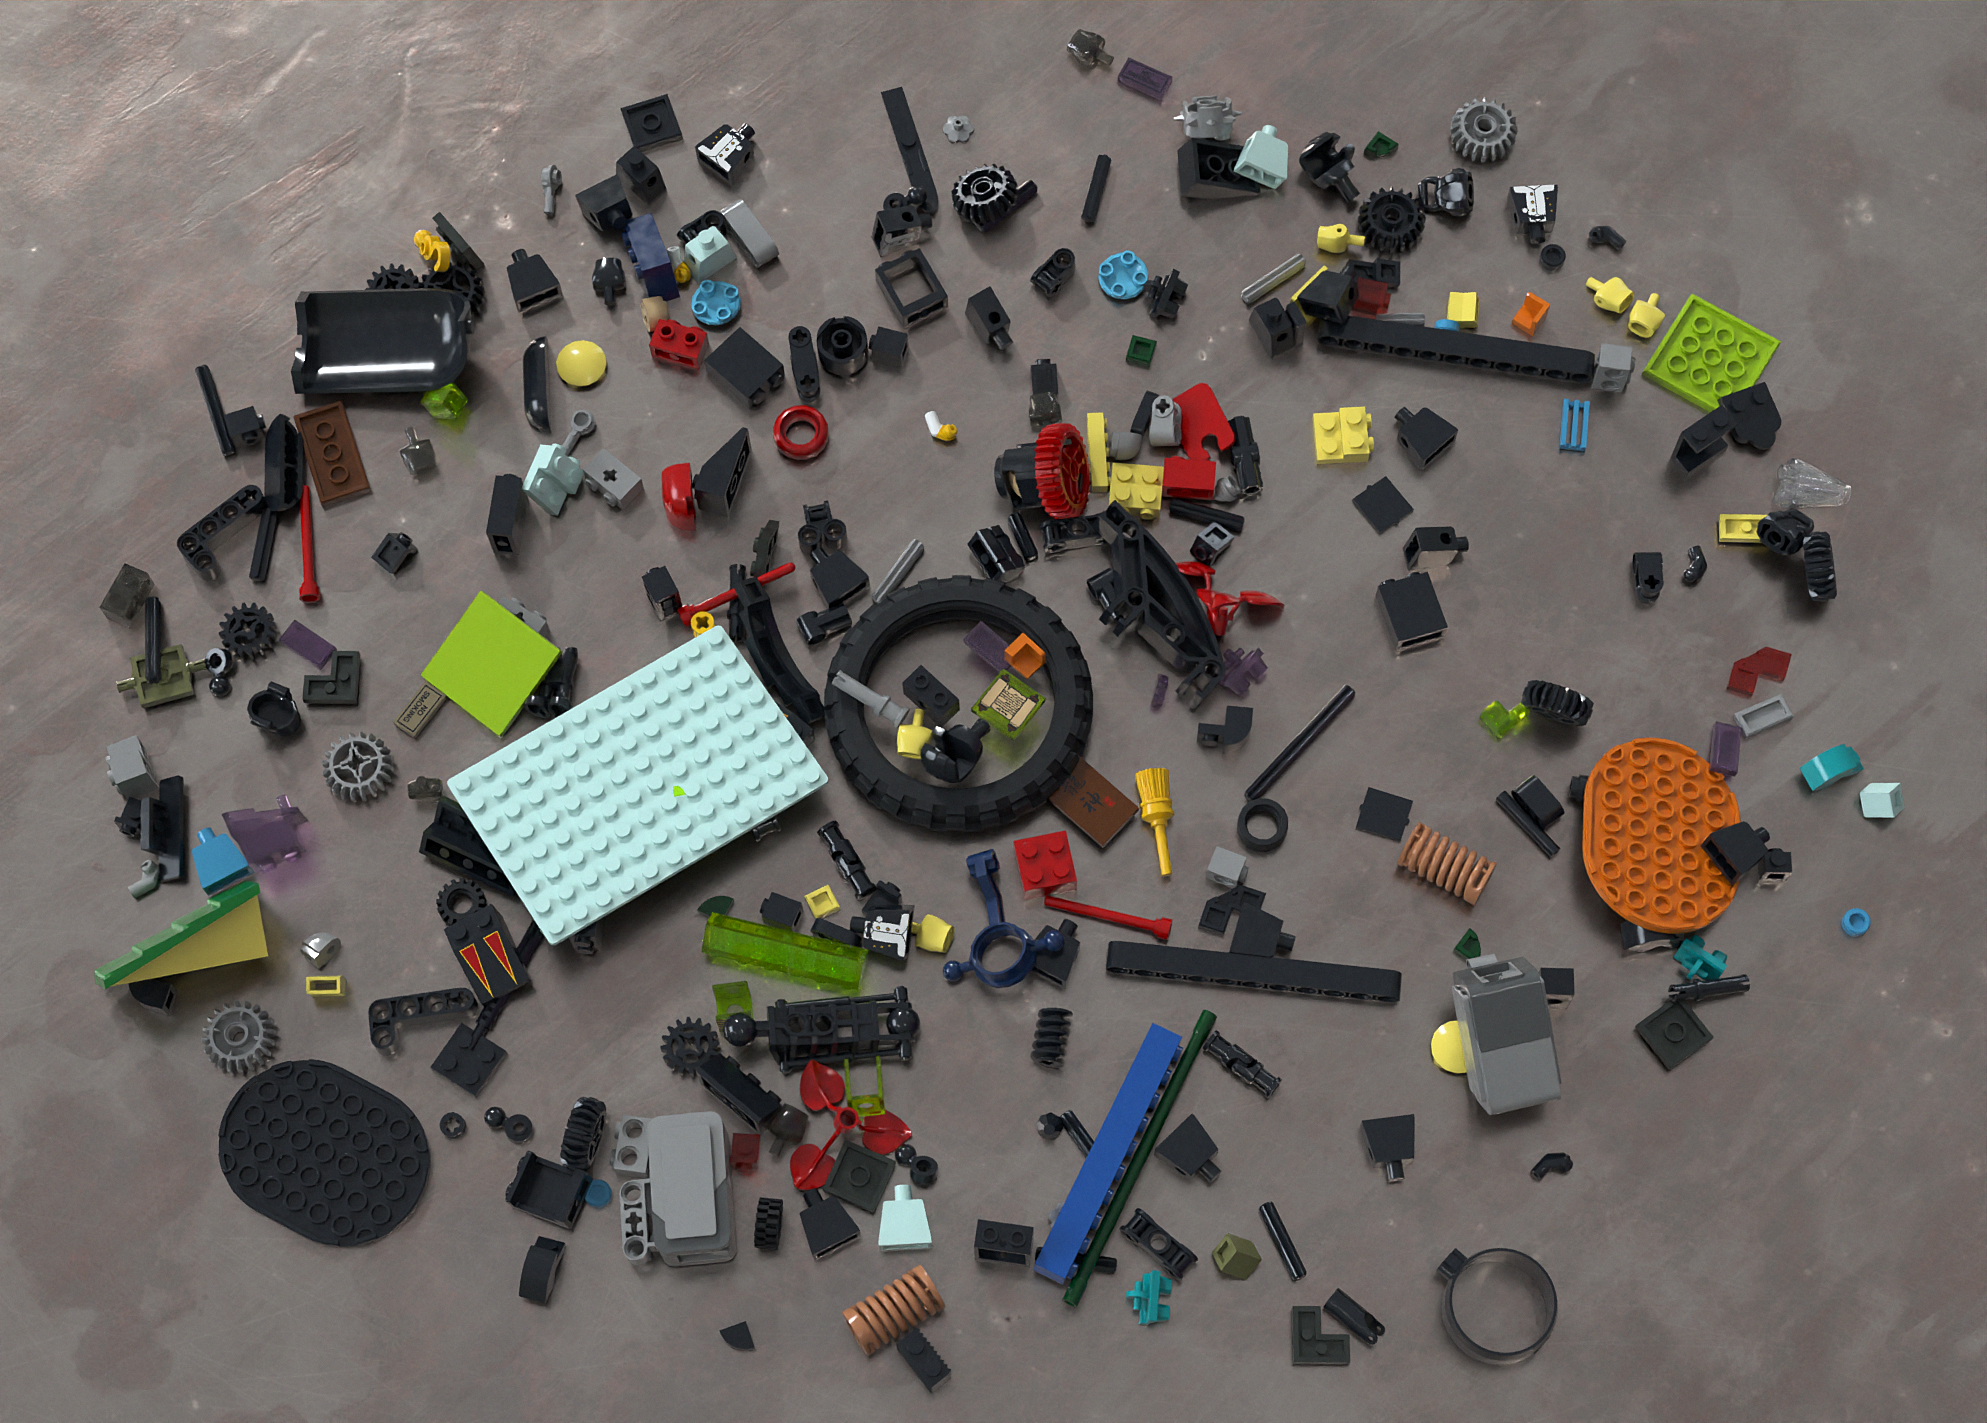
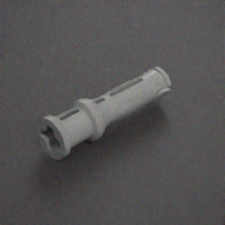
[831,670,910,729]

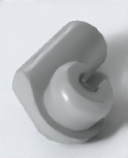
[128,860,160,899]

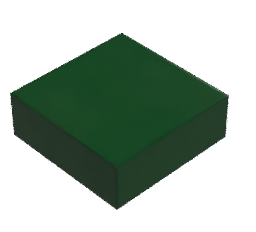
[1126,335,1157,367]

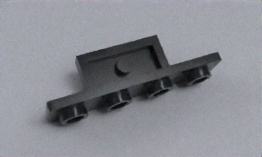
[140,775,184,882]

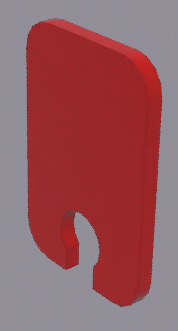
[1169,383,1236,460]

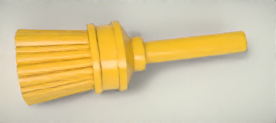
[1135,768,1175,877]

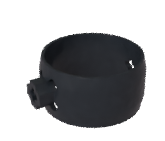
[1436,1248,1558,1365]

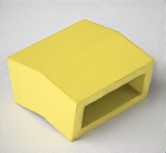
[1447,292,1480,329]
[306,975,346,997]

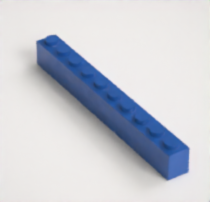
[1033,1023,1184,1285]

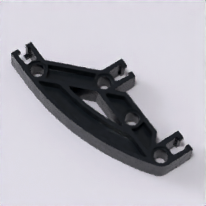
[1091,500,1225,709]

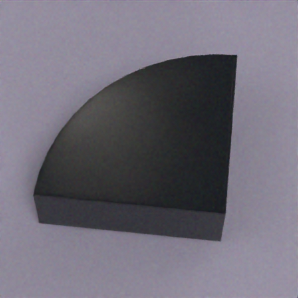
[719,1321,755,1351]

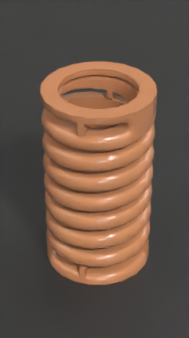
[1397,822,1497,906]
[842,1265,946,1356]

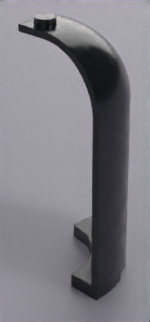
[291,288,475,394]

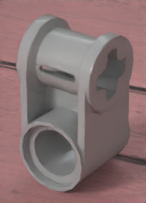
[1149,395,1182,447]

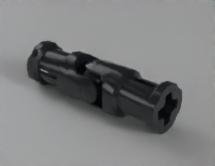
[817,820,877,900]
[1203,1030,1282,1099]

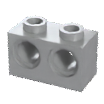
[1591,343,1636,392]
[610,1115,652,1179]

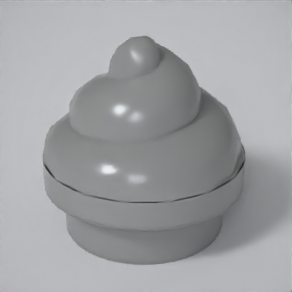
[1214,476,1241,502]

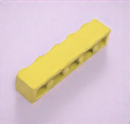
[1087,412,1111,493]

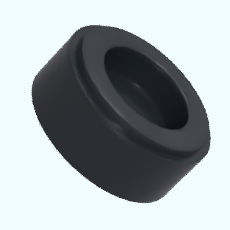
[1539,244,1566,271]

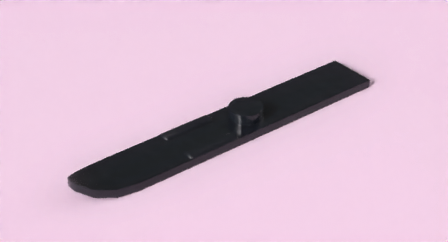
[881,87,938,214]

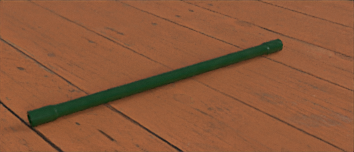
[1062,1010,1217,1307]

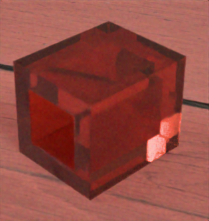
[1351,277,1391,316]

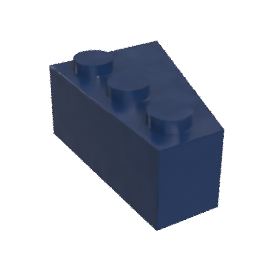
[621,213,680,302]

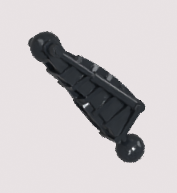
[723,986,920,1074]

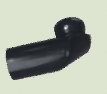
[1589,226,1627,250]
[1684,545,1707,582]
[1531,1152,1573,1180]

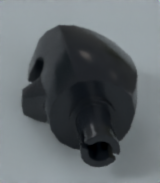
[1299,132,1361,203]
[921,718,991,783]

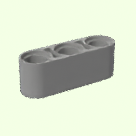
[719,199,779,268]

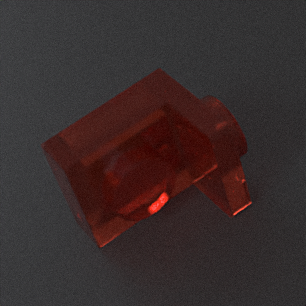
[729,1133,761,1173]

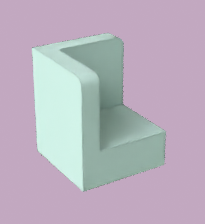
[1860,783,1905,818]

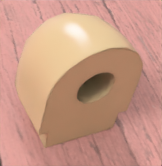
[640,296,669,332]

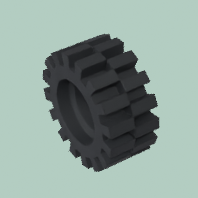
[436,878,487,926]
[754,1197,783,1250]

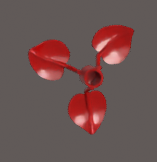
[1176,561,1285,636]
[790,1060,912,1190]

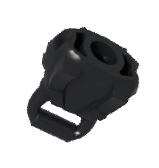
[1418,168,1474,216]
[1756,509,1814,555]

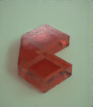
[1726,647,1792,696]

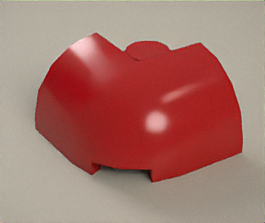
[661,463,696,531]

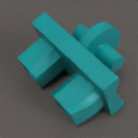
[1673,935,1727,980]
[1126,1270,1172,1325]

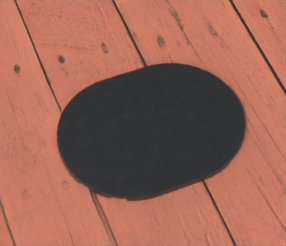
[218,1059,431,1248]

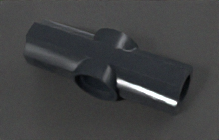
[1228,416,1263,495]

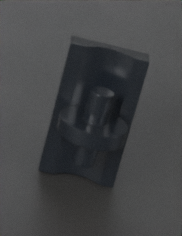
[1144,269,1188,318]

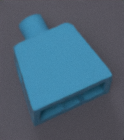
[192,827,255,896]

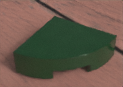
[1364,131,1399,157]
[697,896,734,924]
[1453,928,1481,960]

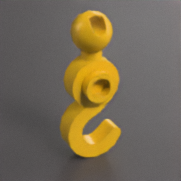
[414,230,450,272]

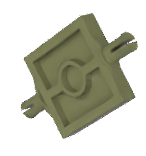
[116,644,207,708]

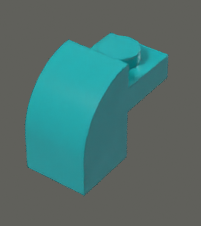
[1800,744,1864,791]

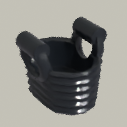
[247,681,301,736]

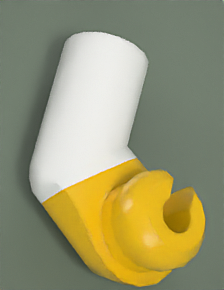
[667,246,691,283]
[925,411,957,442]

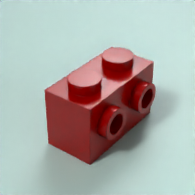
[649,319,709,370]
[1162,456,1216,500]

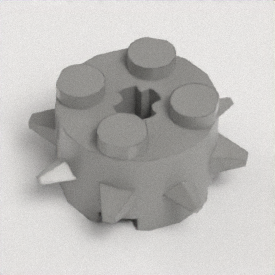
[1173,96,1242,140]

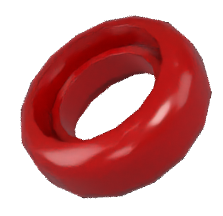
[773,405,829,460]

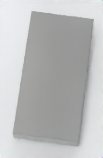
[1733,694,1794,739]

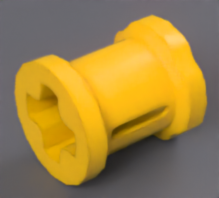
[691,612,715,638]

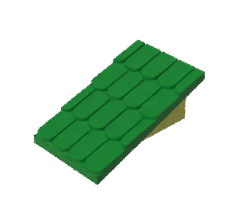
[94,881,268,989]

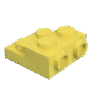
[1312,406,1374,464]
[1109,463,1164,520]

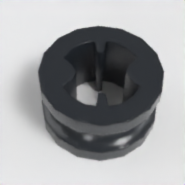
[440,1112,466,1139]

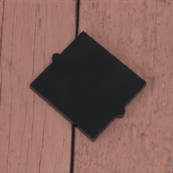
[1352,476,1414,534]
[1356,787,1413,842]

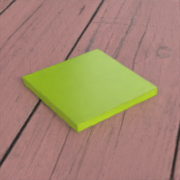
[1642,293,1781,412]
[420,590,563,737]

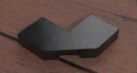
[1198,885,1266,936]

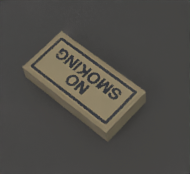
[393,682,447,739]

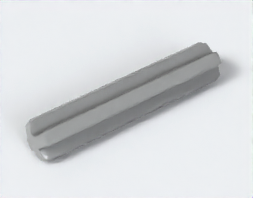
[1241,254,1306,304]
[872,539,924,604]

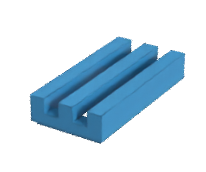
[1559,399,1590,451]

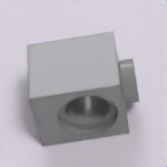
[1206,846,1249,888]

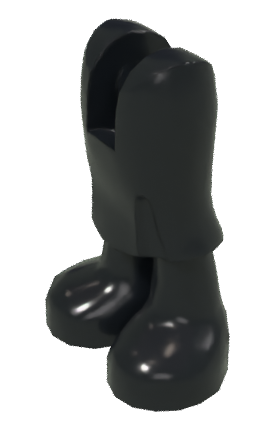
[524,647,578,718]

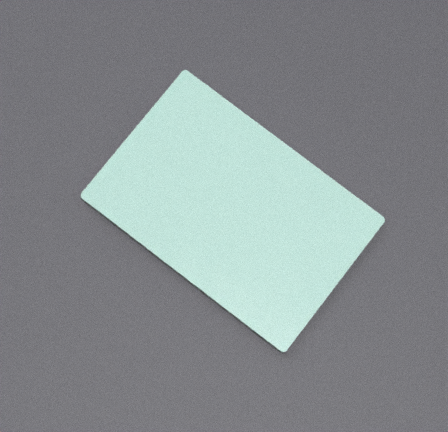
[447,625,828,946]

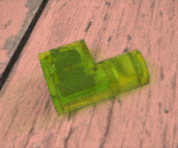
[1480,700,1530,738]

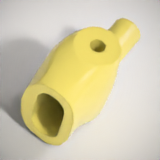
[1317,224,1365,253]
[1586,277,1634,313]
[1628,293,1665,338]
[897,709,932,760]
[912,914,955,953]

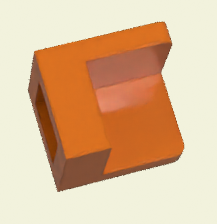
[1512,292,1550,336]
[1004,633,1046,679]

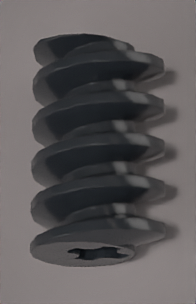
[1030,1007,1073,1068]

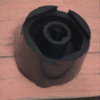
[816,316,869,377]

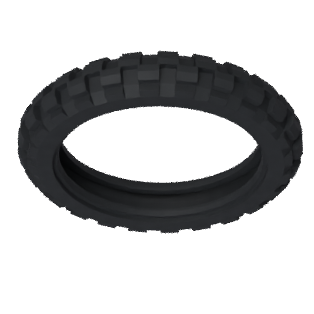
[824,575,1093,833]

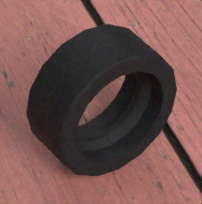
[1237,798,1288,852]

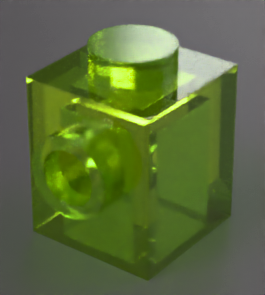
[421,383,468,419]

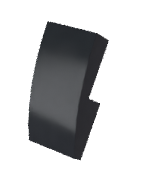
[1346,258,1400,288]

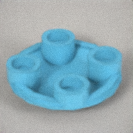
[1098,250,1148,299]
[691,280,741,325]

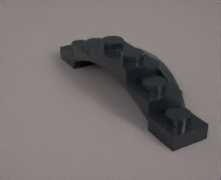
[733,576,825,724]

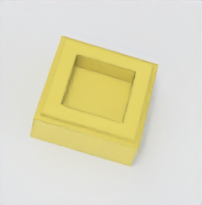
[804,885,840,920]

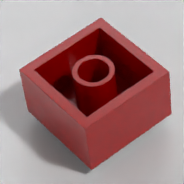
[1013,830,1077,900]

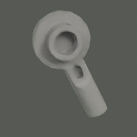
[541,165,562,215]
[562,410,595,456]

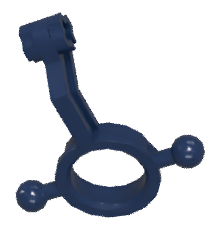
[943,849,1065,988]

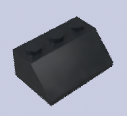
[696,1053,783,1136]

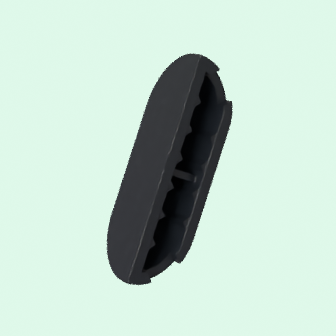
[523,336,551,433]
[264,414,303,511]

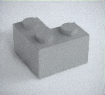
[105,735,159,799]

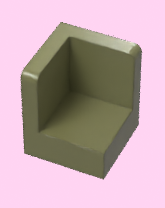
[1212,1233,1262,1279]

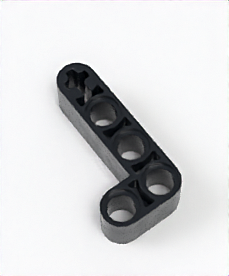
[177,485,267,581]
[368,987,478,1056]

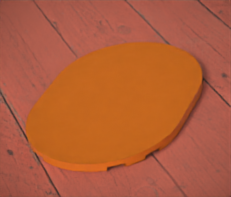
[1582,738,1741,934]

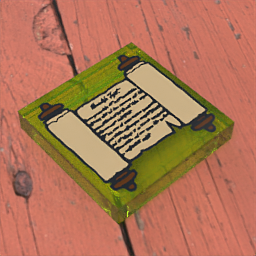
[971,669,1046,741]

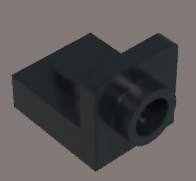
[1030,359,1058,396]
[1190,521,1235,566]
[371,532,417,573]
[114,797,141,837]
[862,880,902,915]

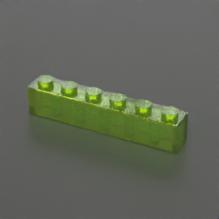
[701,912,869,990]

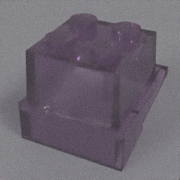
[222,794,308,874]

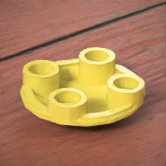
[556,340,607,388]
[1431,1021,1467,1073]

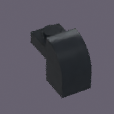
[1197,706,1253,754]
[1621,921,1684,952]
[128,977,177,1016]
[519,1236,565,1303]

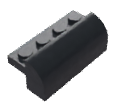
[419,796,516,896]

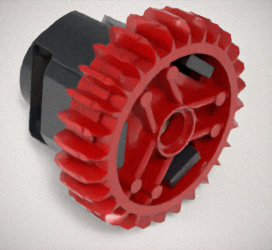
[994,423,1091,519]

